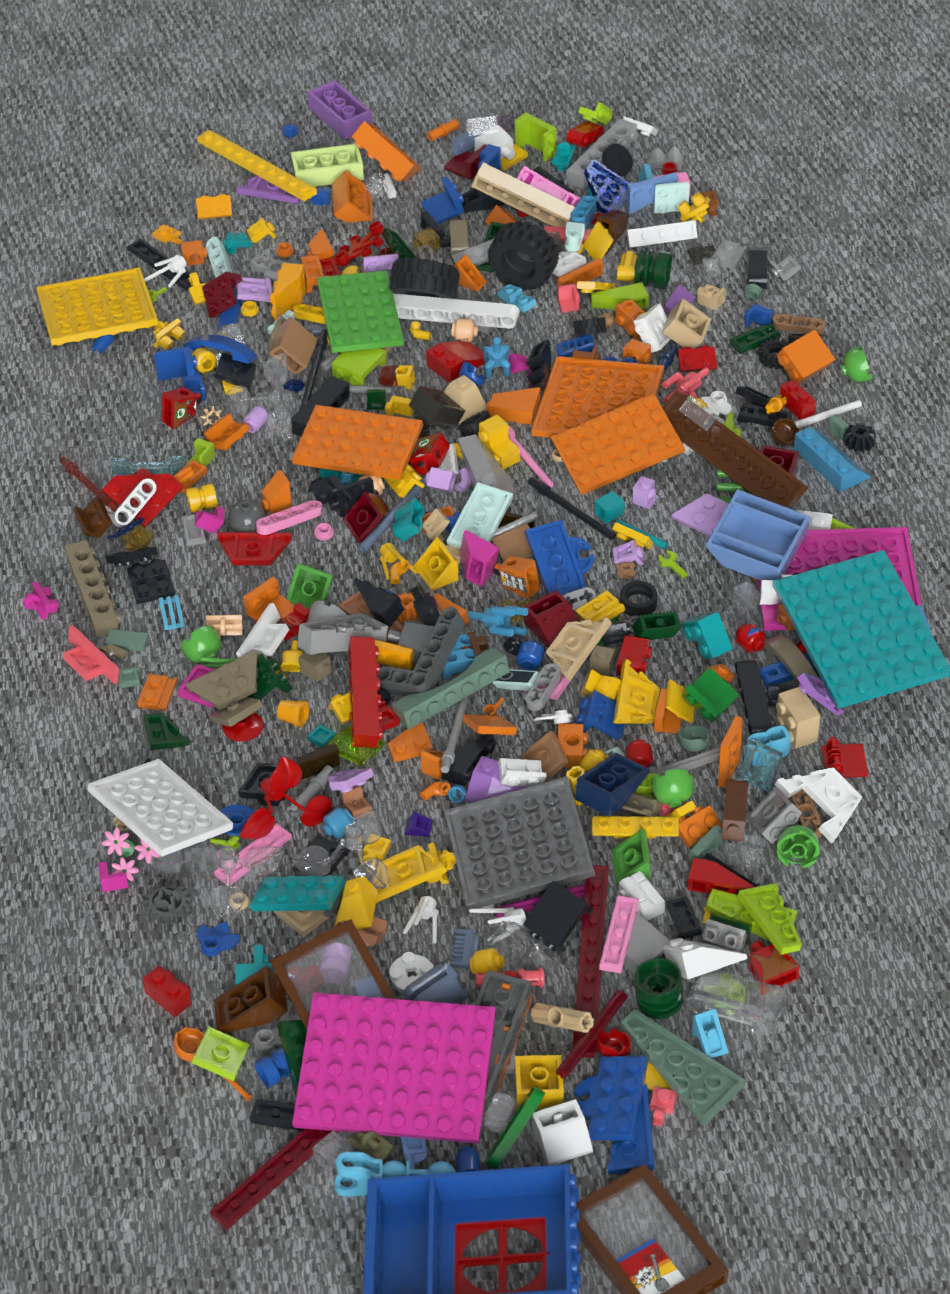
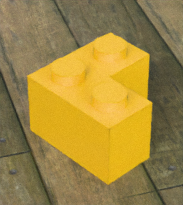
[478,415,520,470]

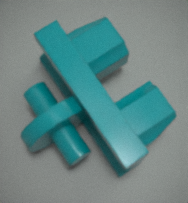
[552,142,576,171]

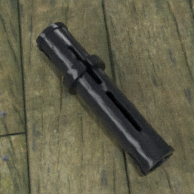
[534,167,574,194]

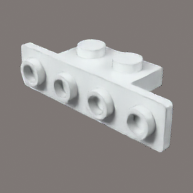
[236,603,289,658]

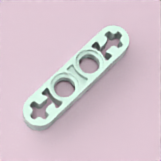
[206,237,233,278]

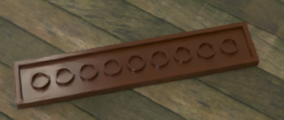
[662,391,808,509]

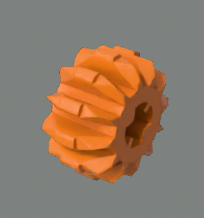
[396,592,420,624]

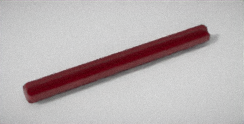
[556,990,627,1079]

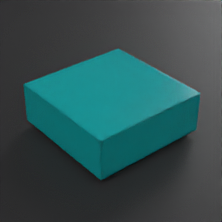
[307,724,336,748]

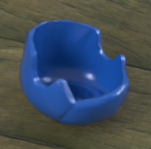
[459,361,486,387]

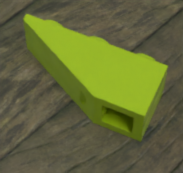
[591,282,649,310]

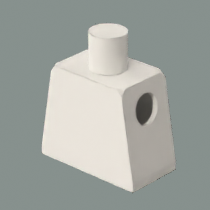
[475,125,515,160]

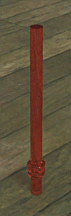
[59,457,121,515]

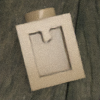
[423,508,450,541]

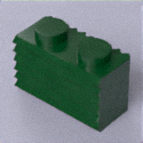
[632,610,681,640]

